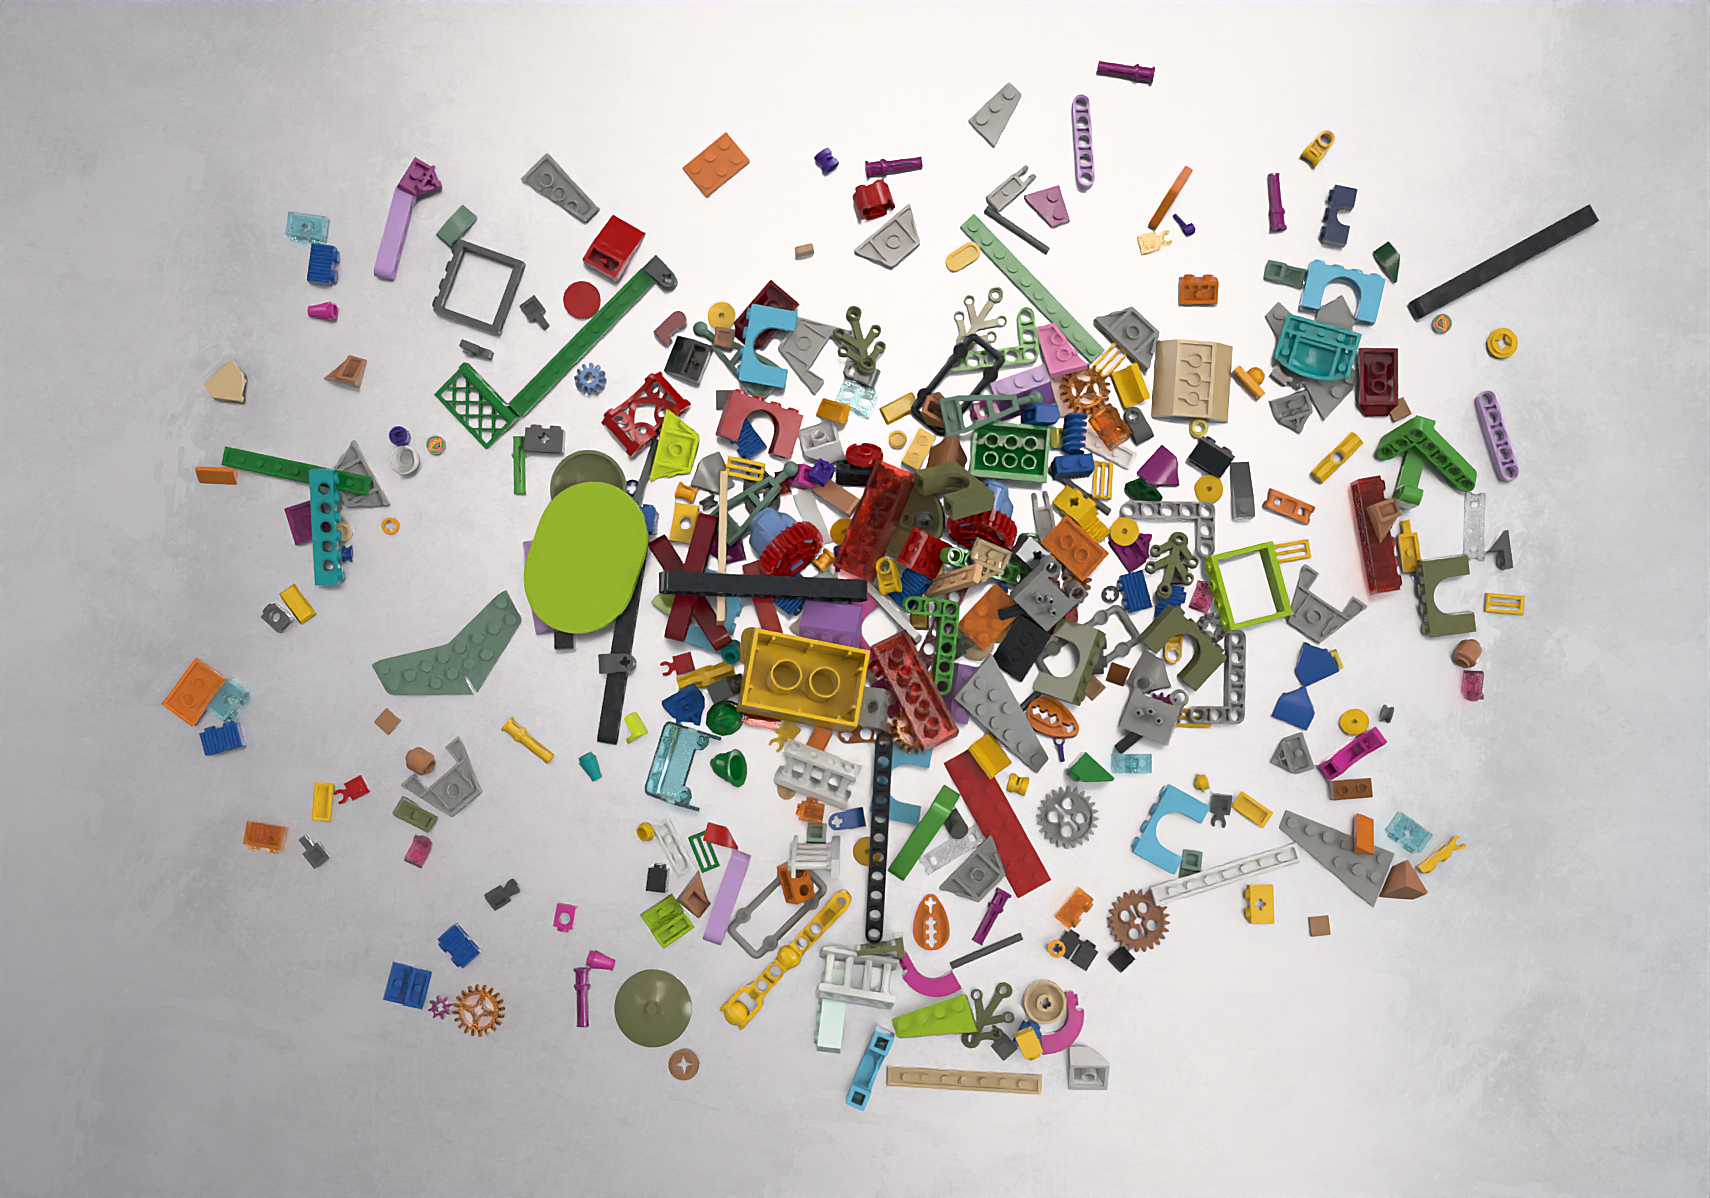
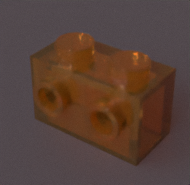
[1088,403,1132,451]
[796,797,825,824]
[243,821,289,853]
[1053,886,1094,929]

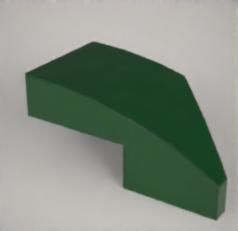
[1373,241,1400,283]
[1125,477,1163,501]

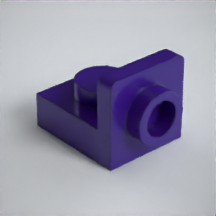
[807,458,836,487]

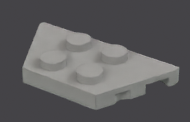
[854,203,921,268]
[1093,306,1160,371]
[333,440,390,508]
[939,835,1006,903]

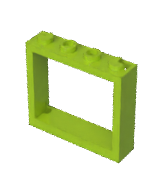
[1204,540,1293,633]

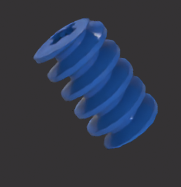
[1061,413,1088,455]

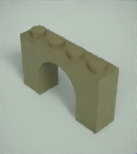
[915,461,995,520]
[1415,554,1476,638]
[1138,604,1227,691]
[1033,618,1106,706]

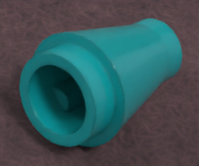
[721,639,740,664]
[578,751,602,782]

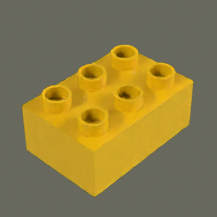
[736,628,870,733]

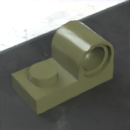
[392,796,437,833]

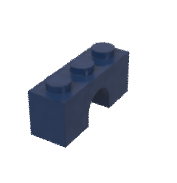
[1319,184,1358,248]

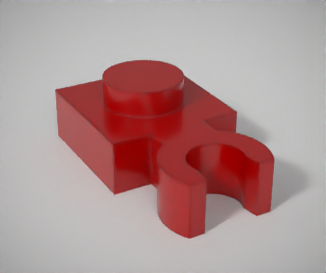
[660,652,696,676]
[333,775,371,804]

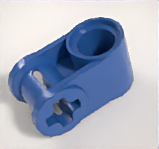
[828,807,866,830]

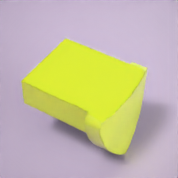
[623,711,648,744]

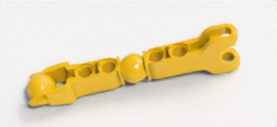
[719,890,852,1031]

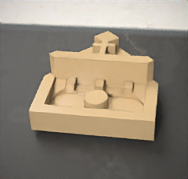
[202,360,247,403]
[970,537,1013,583]

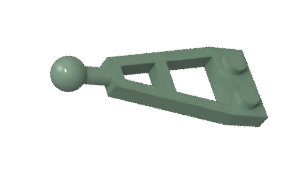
[693,321,781,400]
[938,391,1043,437]
[709,461,799,546]

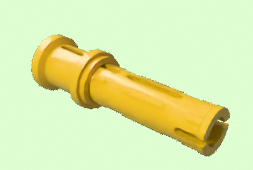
[501,717,555,764]

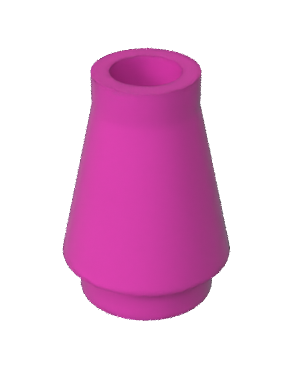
[307,302,338,321]
[586,950,616,971]

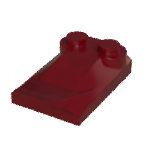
[734,279,800,349]
[1357,348,1398,417]

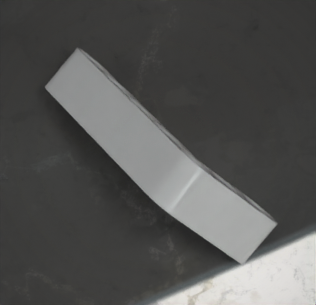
[1119,500,1216,559]
[1186,630,1246,724]

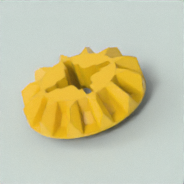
[1487,328,1518,358]

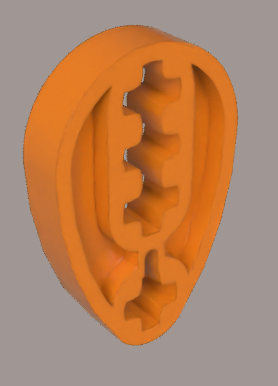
[1027,696,1079,739]
[913,894,950,951]

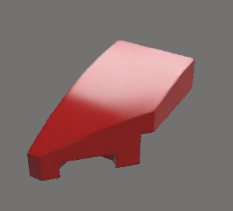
[703,822,738,850]

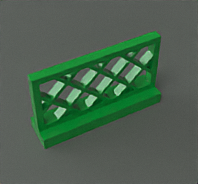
[434,362,521,449]

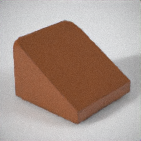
[1105,662,1131,687]

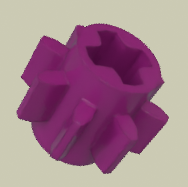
[428,995,453,1020]

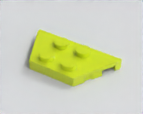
[649,409,700,481]

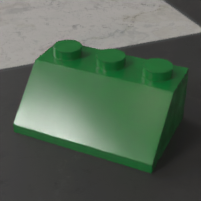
[1066,752,1115,782]

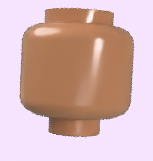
[1453,639,1483,668]
[405,747,435,775]

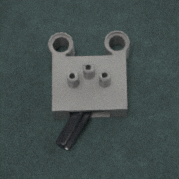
[998,555,1087,631]
[1115,675,1189,754]

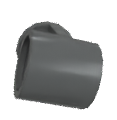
[943,808,968,839]

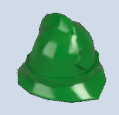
[706,700,746,736]
[710,749,747,788]

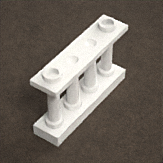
[773,739,861,810]
[788,835,840,878]
[815,946,899,1010]

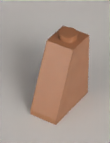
[812,479,860,518]

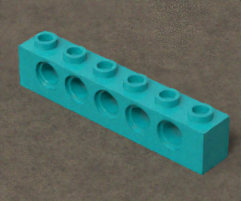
[309,468,344,585]

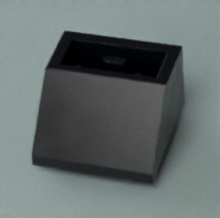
[664,335,713,385]
[1186,436,1235,479]

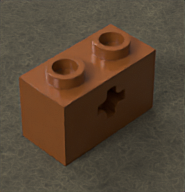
[1328,778,1373,800]

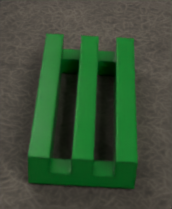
[688,830,720,873]

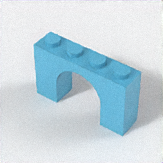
[1298,259,1386,326]
[736,304,798,389]
[684,568,746,655]
[869,740,933,825]
[1131,784,1210,875]
[845,1026,894,1112]

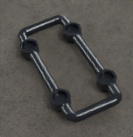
[911,334,1004,435]

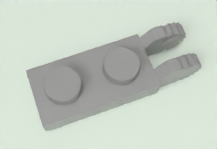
[986,165,1037,212]
[1031,491,1056,546]

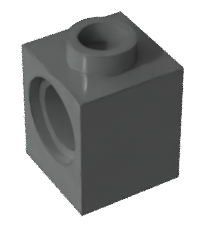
[261,603,295,633]

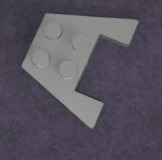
[778,316,855,395]
[1287,564,1367,643]
[401,736,482,817]

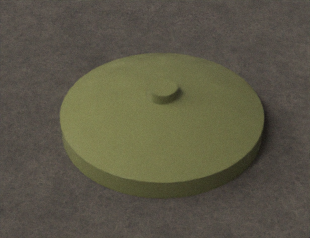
[550,450,627,500]
[870,482,945,558]
[614,969,692,1047]

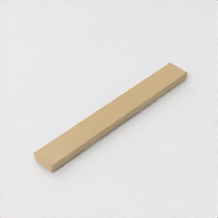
[716,471,728,625]
[886,1065,1042,1095]

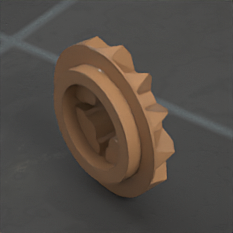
[668,1049,699,1081]

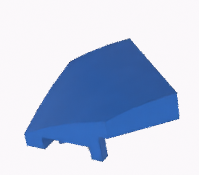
[1296,642,1340,687]
[662,683,705,726]
[1271,686,1315,731]

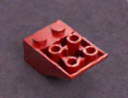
[582,215,646,282]

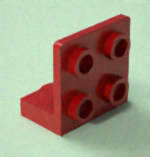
[896,527,952,579]

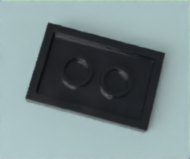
[993,614,1052,682]

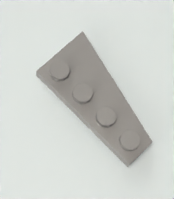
[521,153,600,221]

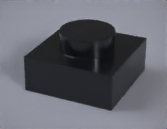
[1108,946,1135,973]

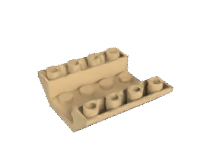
[1151,339,1233,422]

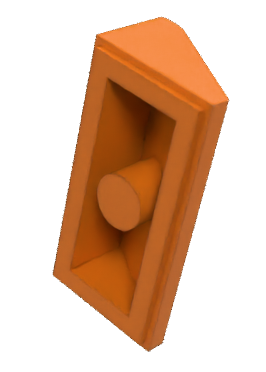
[195,466,238,485]
[1354,813,1374,855]

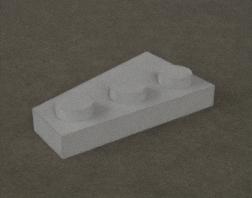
[968,81,1022,148]

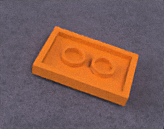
[682,132,750,198]
[1040,514,1109,582]
[958,583,1018,651]
[161,658,228,727]

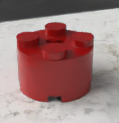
[852,179,895,220]

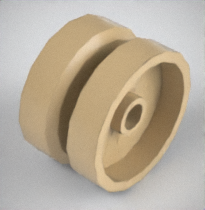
[1023,979,1067,1024]

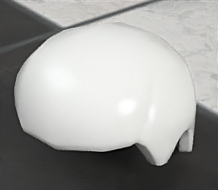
[390,445,419,475]

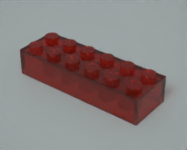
[833,459,915,582]
[1350,475,1402,596]
[870,629,959,753]

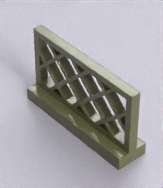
[856,931,905,958]

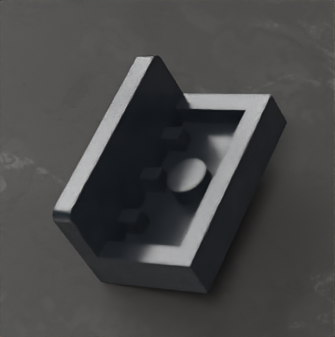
[836,460,875,487]

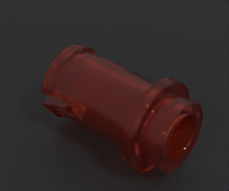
[774,470,792,495]

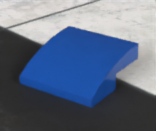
[383,961,432,1010]

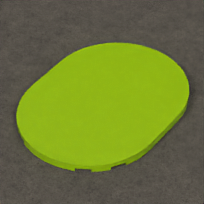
[523,482,648,634]

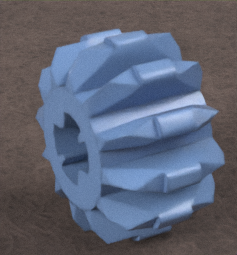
[574,362,607,395]

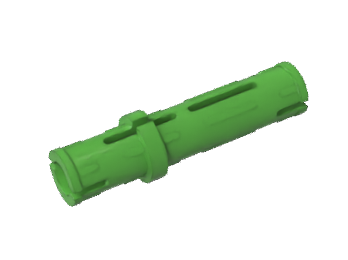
[511,436,527,494]

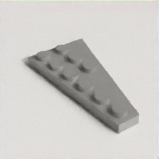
[1264,301,1359,421]
[952,654,1049,773]
[1279,810,1395,907]

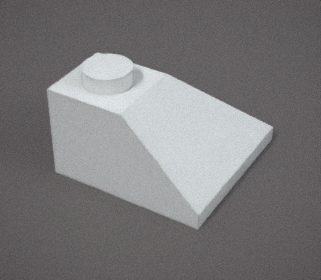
[798,420,846,463]
[1068,1046,1110,1090]

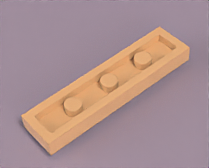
[925,563,983,598]

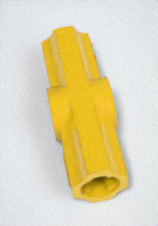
[1311,432,1363,483]
[676,661,736,690]

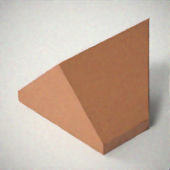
[324,355,367,388]
[920,391,945,428]
[926,436,968,468]
[1366,497,1401,544]
[1379,859,1428,900]
[676,870,711,918]

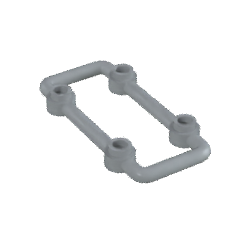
[1035,605,1140,676]
[728,870,827,959]

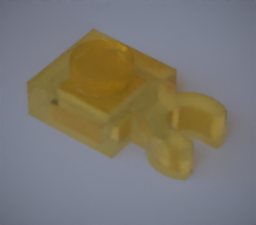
[1136,230,1172,255]
[768,721,802,753]

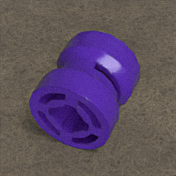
[814,147,840,174]
[389,426,411,446]

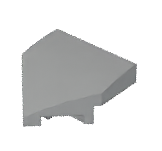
[1314,295,1355,331]
[1270,390,1313,433]
[690,451,735,495]
[1126,650,1171,694]
[1271,732,1315,774]

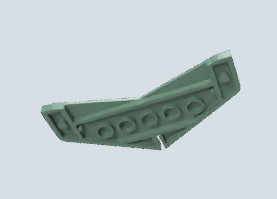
[372,590,522,695]

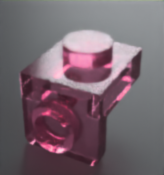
[1189,580,1214,613]
[1461,670,1484,701]
[404,835,432,869]

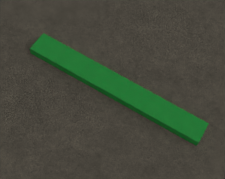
[221,446,372,496]

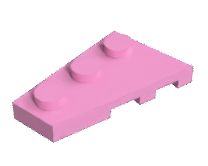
[1036,323,1088,378]

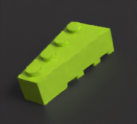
[891,994,979,1039]

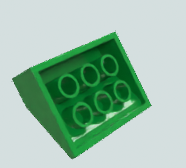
[970,420,1051,483]

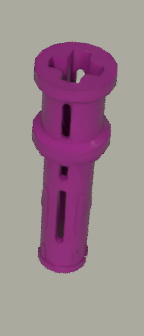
[1097,60,1156,84]
[865,156,923,178]
[1267,172,1287,232]
[971,887,1012,945]
[573,967,591,1027]

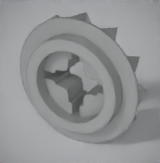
[1197,613,1226,643]

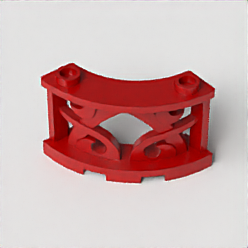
[601,371,691,457]

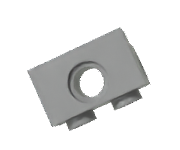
[858,686,897,733]

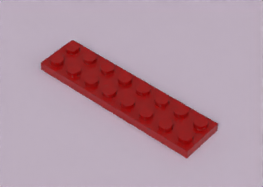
[943,749,1051,898]

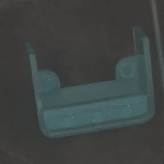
[645,721,722,812]

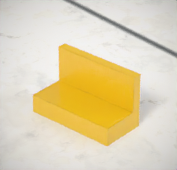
[1110,362,1151,409]
[967,732,1012,779]

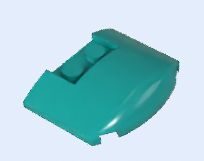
[1274,313,1362,381]

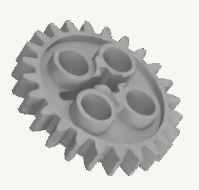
[1036,786,1099,849]

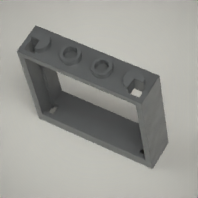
[432,239,526,336]

